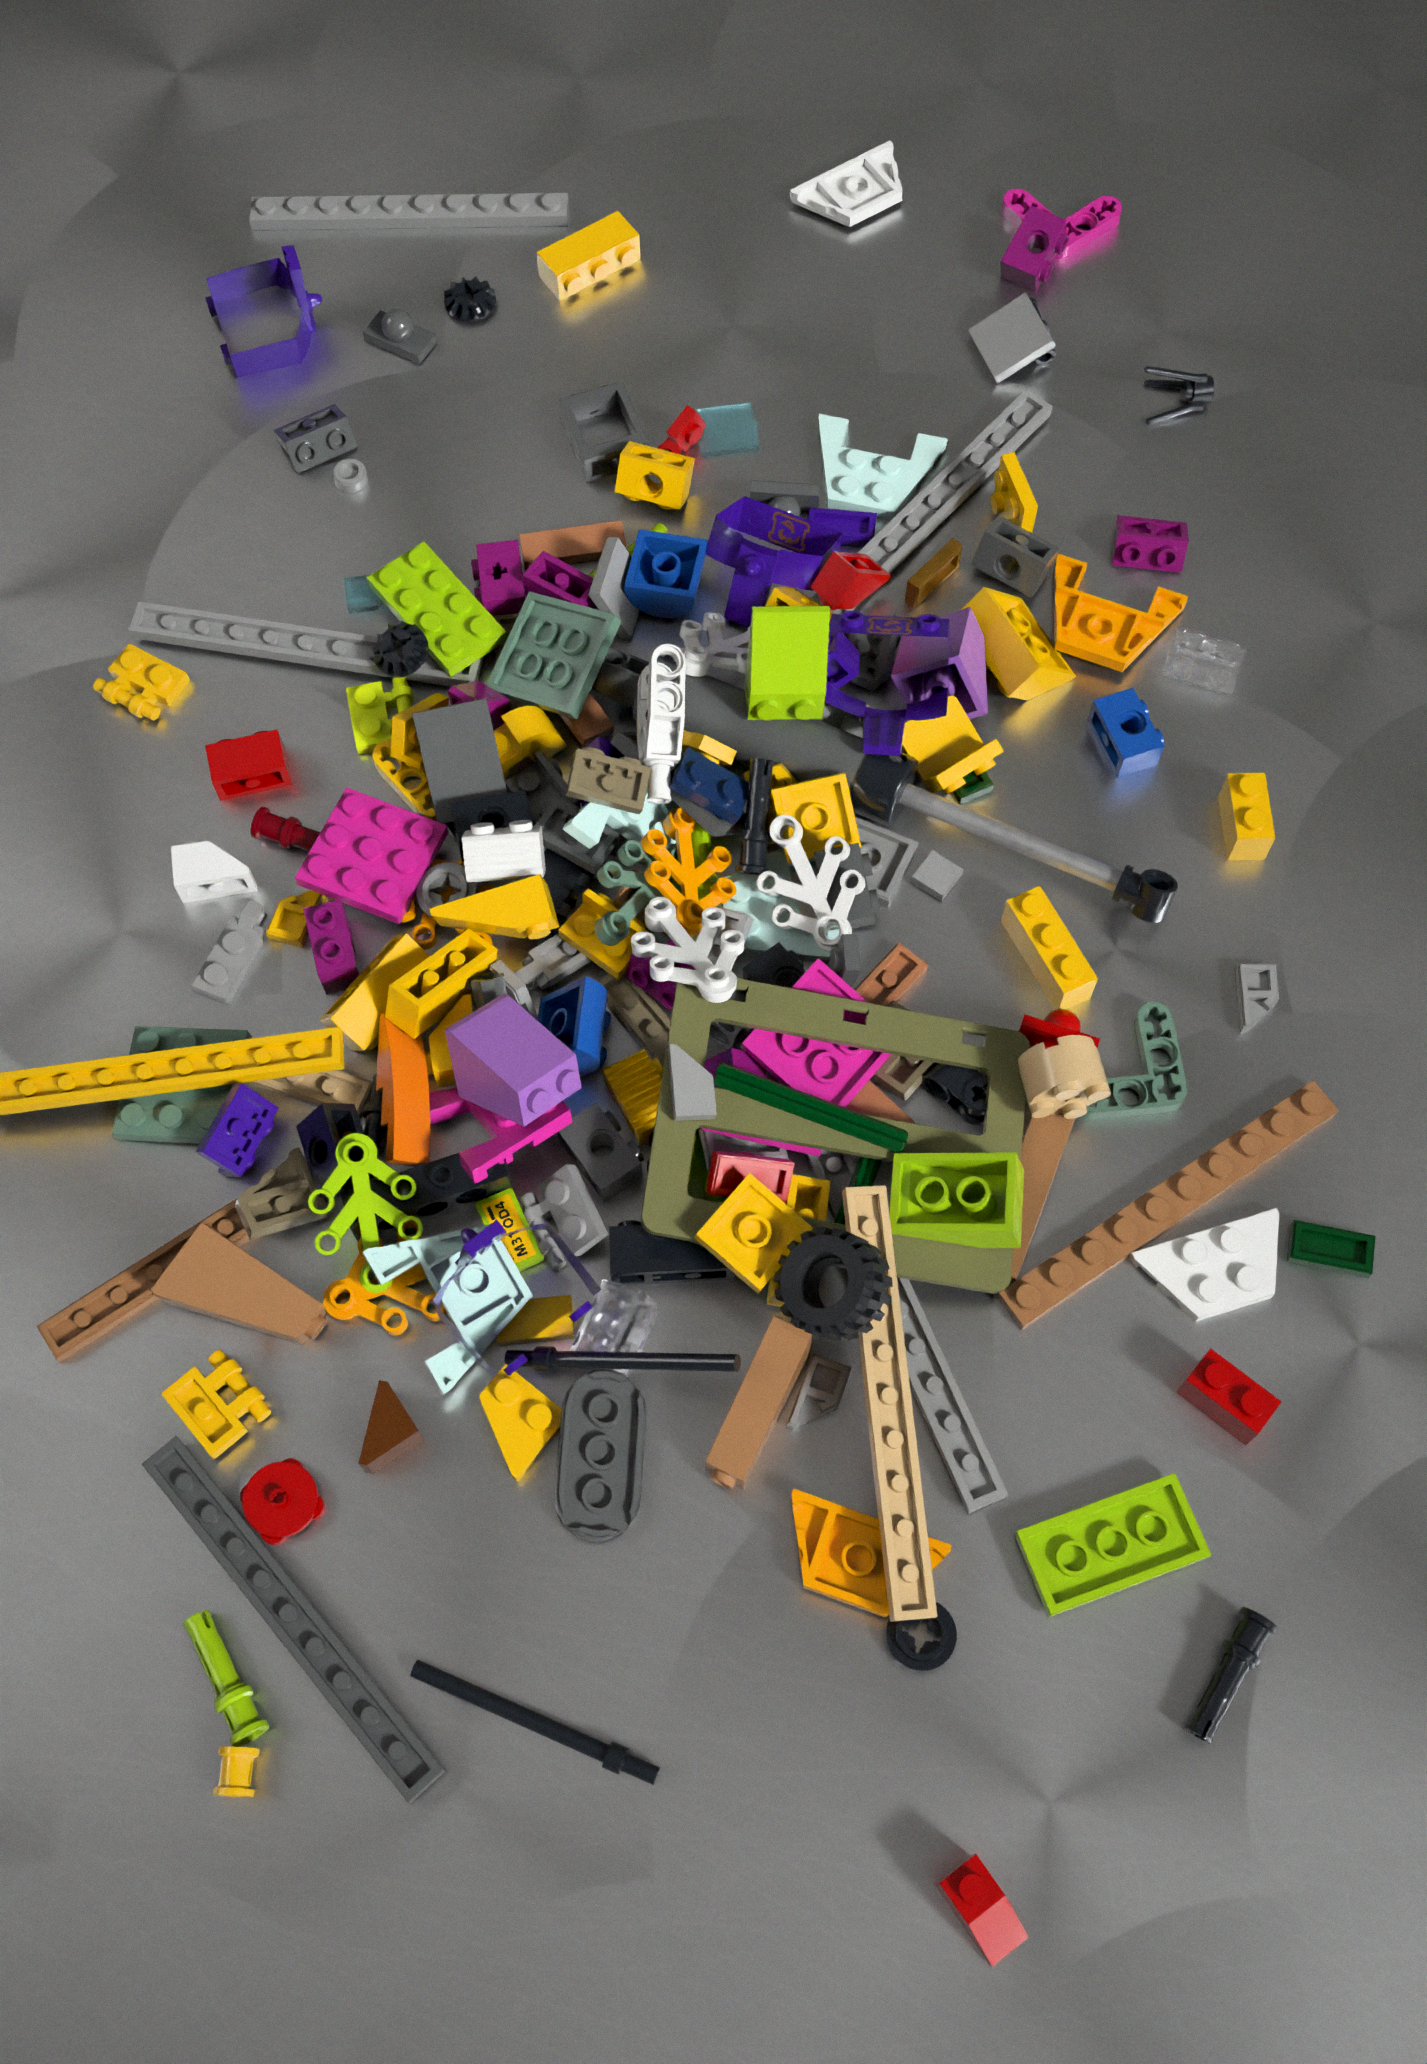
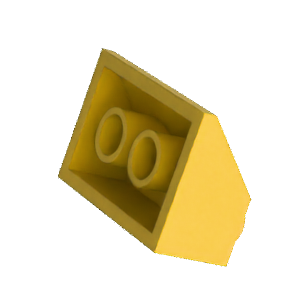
[961,587,1076,701]

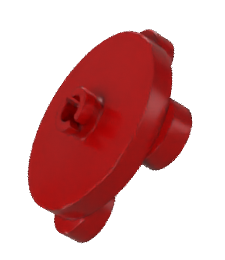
[240,1458,325,1545]

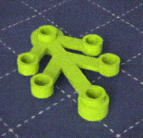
[308,1133,424,1293]

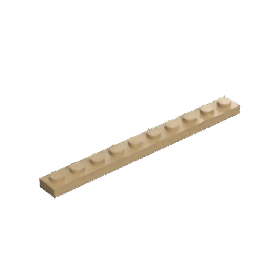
[842,1185,938,1622]

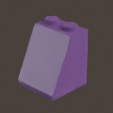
[891,607,988,719]
[445,993,582,1126]

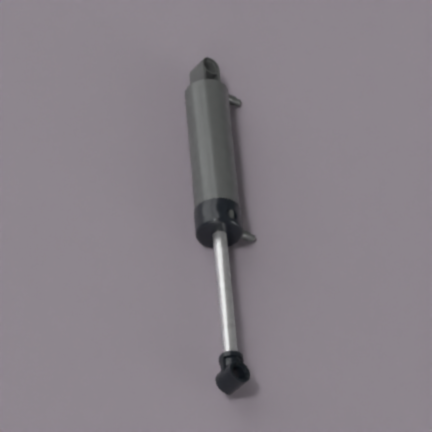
[592,648,1178,923]

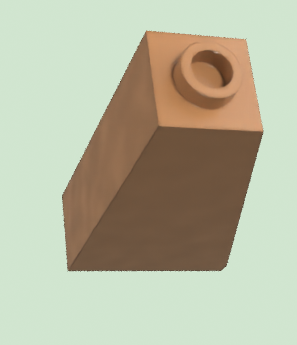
[150,1222,327,1345]
[705,1315,812,1490]

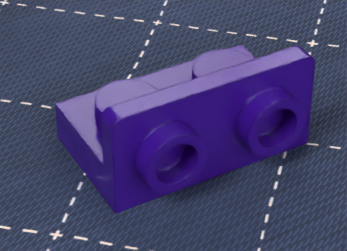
[196,1083,279,1177]

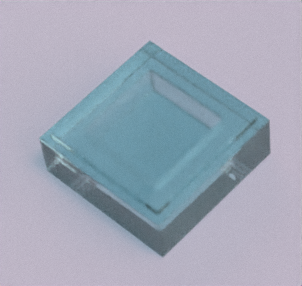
[344,574,384,614]

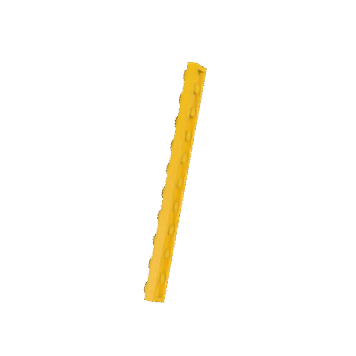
[0,1027,344,1115]

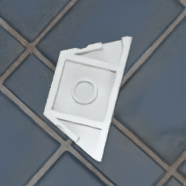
[790,140,903,227]
[1129,1208,1279,1322]

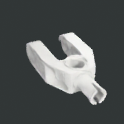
[637,644,686,804]

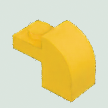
[494,706,567,773]

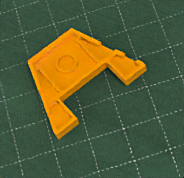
[1054,554,1189,672]

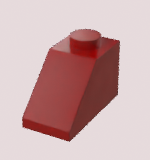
[810,551,891,611]
[934,1854,1028,1967]

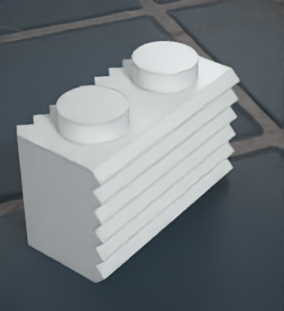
[462,820,546,882]

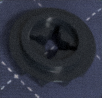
[444,276,496,321]
[371,621,429,678]
[886,1602,957,1671]

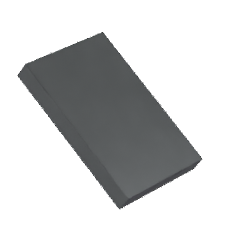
[412,698,507,824]

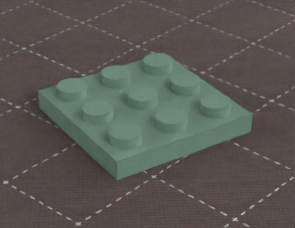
[486,591,622,719]
[112,1026,252,1144]

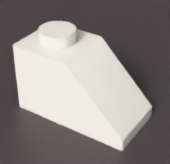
[171,840,258,903]

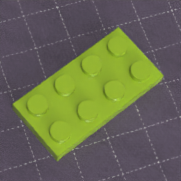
[366,541,508,678]
[1014,1473,1212,1618]

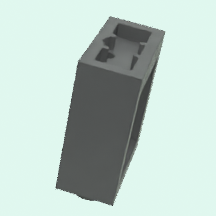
[558,381,649,483]

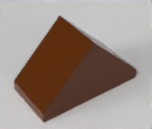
[358,1380,424,1474]

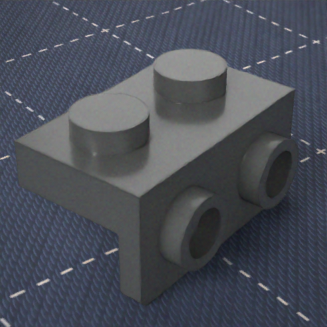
[844,610,901,691]

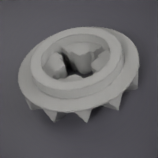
[416,863,477,918]

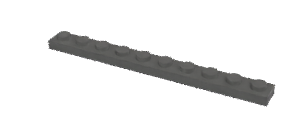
[142,1436,445,1804]

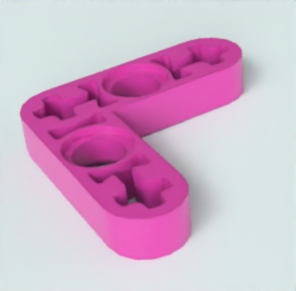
[1001,189,1122,259]

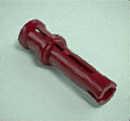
[250,806,320,851]

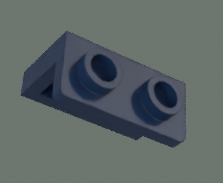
[669,747,749,825]

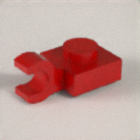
[657,405,707,455]

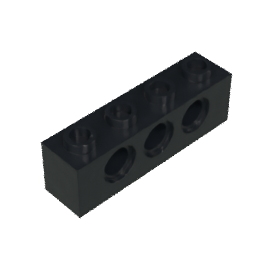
[340,1153,511,1242]

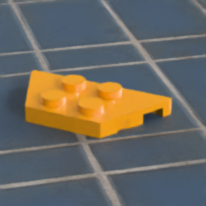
[791,1488,952,1618]

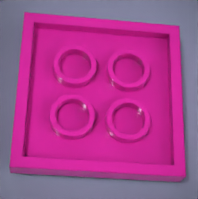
[295,787,449,924]
[740,958,891,1107]

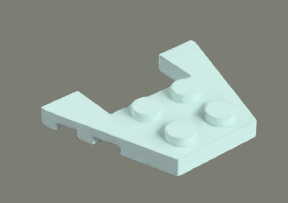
[818,414,948,520]
[562,786,680,849]
[721,848,839,962]
[362,1224,533,1395]

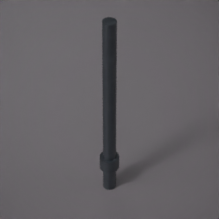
[504,1346,741,1372]
[410,1660,661,1785]

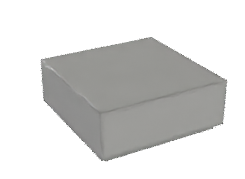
[911,850,964,902]

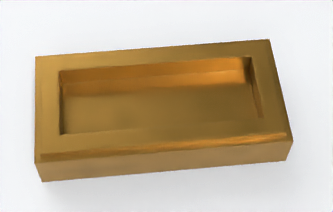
[905,538,962,608]

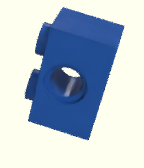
[1087,688,1165,778]

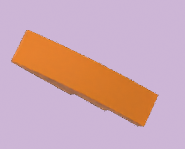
[376,1013,430,1167]

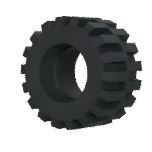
[774,1227,893,1341]

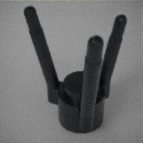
[1144,366,1214,425]

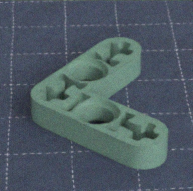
[1081,1001,1187,1120]

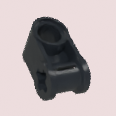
[922,1063,988,1125]

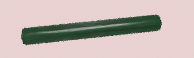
[713,1063,908,1153]

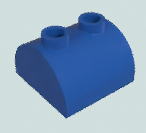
[624,529,708,618]
[537,976,611,1076]

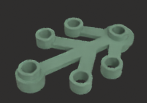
[595,840,682,946]

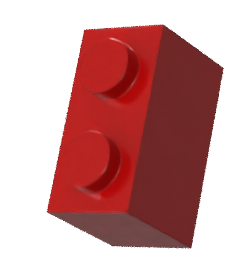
[205,729,292,801]
[1176,1348,1282,1445]

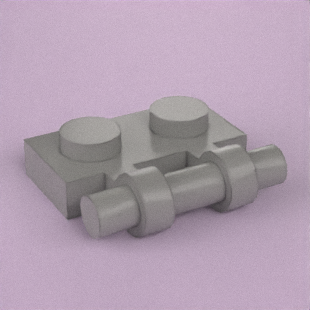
[520,1164,609,1270]

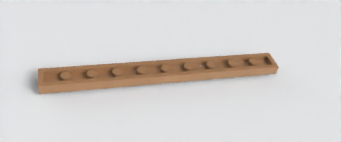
[997,1080,1339,1330]

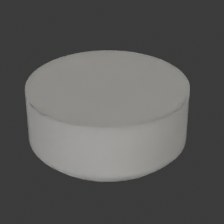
[332,458,368,493]

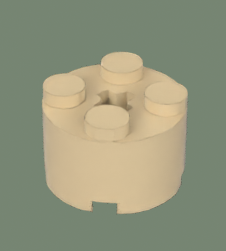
[1018,1035,1111,1119]

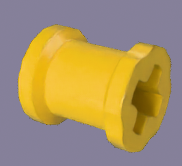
[212,1746,260,1798]

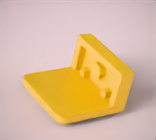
[902,696,1004,794]

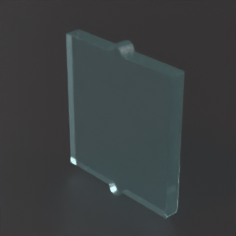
[694,402,759,457]

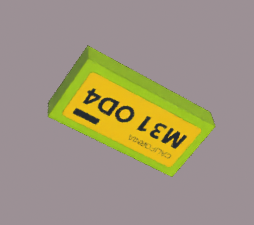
[475,1187,545,1272]

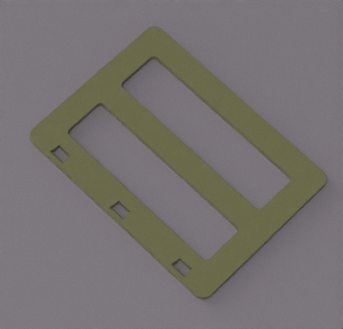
[641,978,1030,1294]

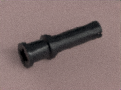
[735,758,774,875]
[1184,1607,1278,1744]

